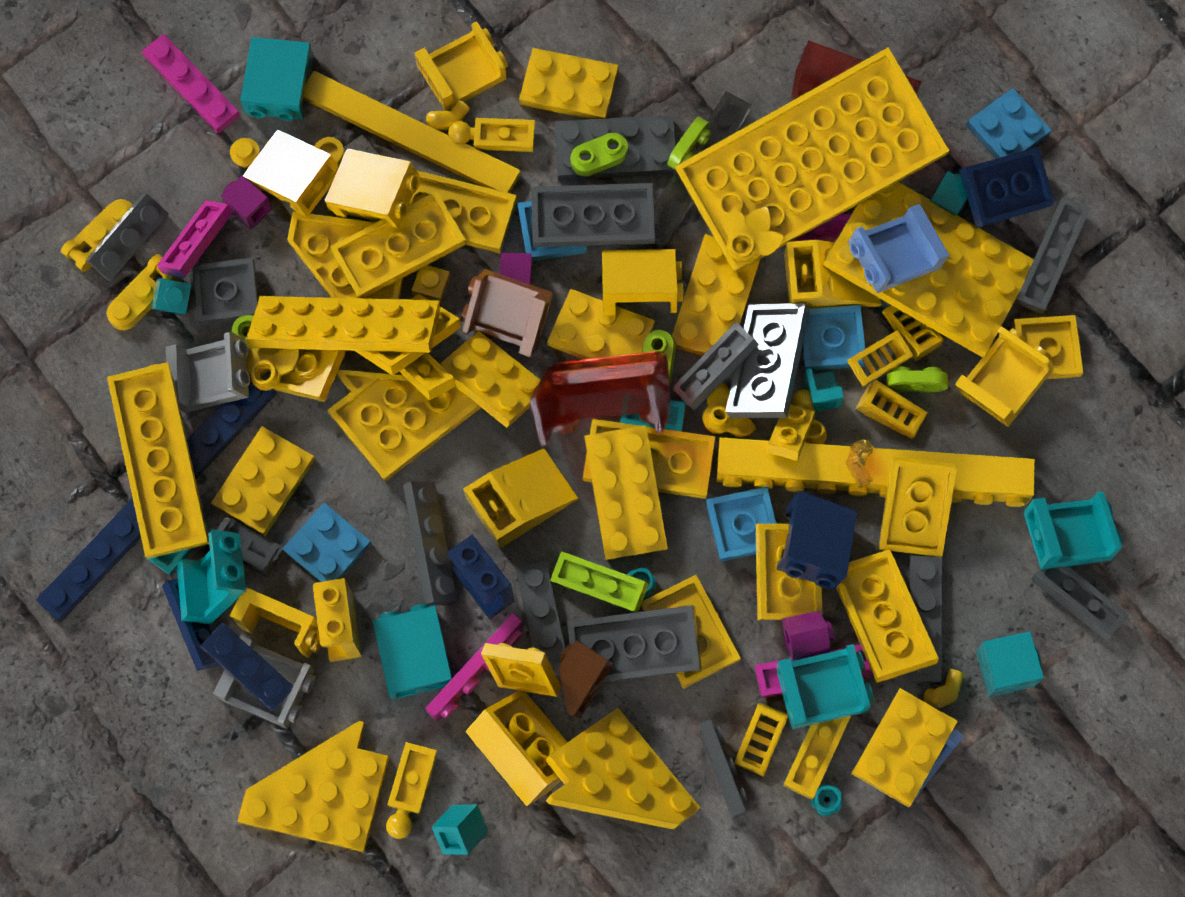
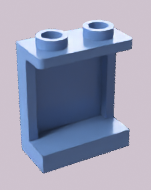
[848,204,949,293]

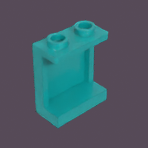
[240,37,314,121]
[1023,491,1122,570]
[176,529,246,625]
[373,604,452,700]
[776,644,874,730]

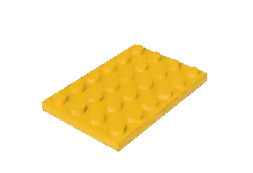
[822,182,1034,358]

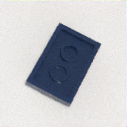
[959,147,1056,228]

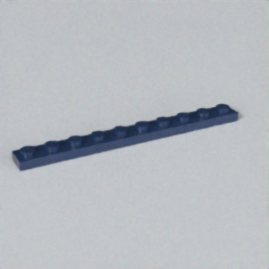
[36,375,276,623]

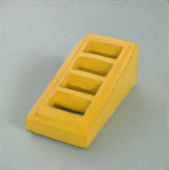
[882,305,944,361]
[847,330,914,387]
[855,380,928,439]
[734,703,788,777]

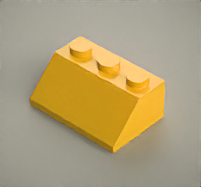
[465,691,567,806]

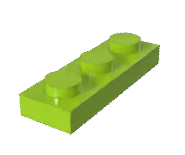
[550,551,649,613]

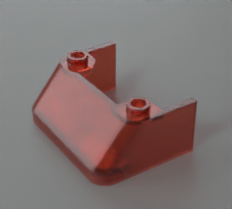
[530,351,670,445]

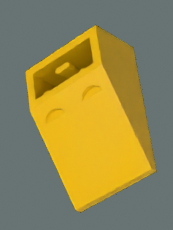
[784,240,881,309]
[463,448,578,549]

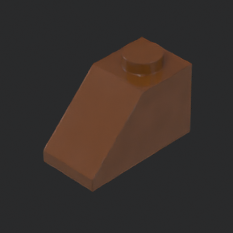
[559,640,615,718]

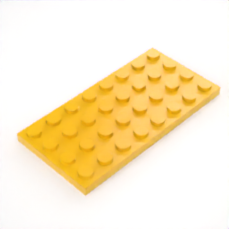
[675,47,949,273]

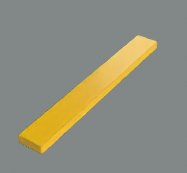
[303,71,521,193]

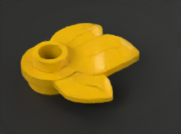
[724,207,784,262]
[247,347,299,391]
[702,383,756,437]

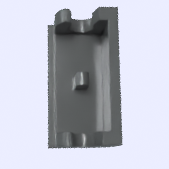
[217,517,283,578]

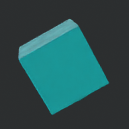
[976,631,1044,697]

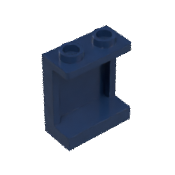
[776,491,858,589]
[448,534,515,620]

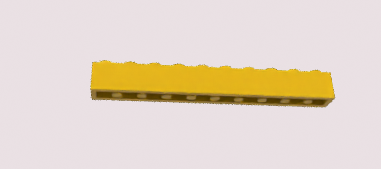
[716,438,1035,507]

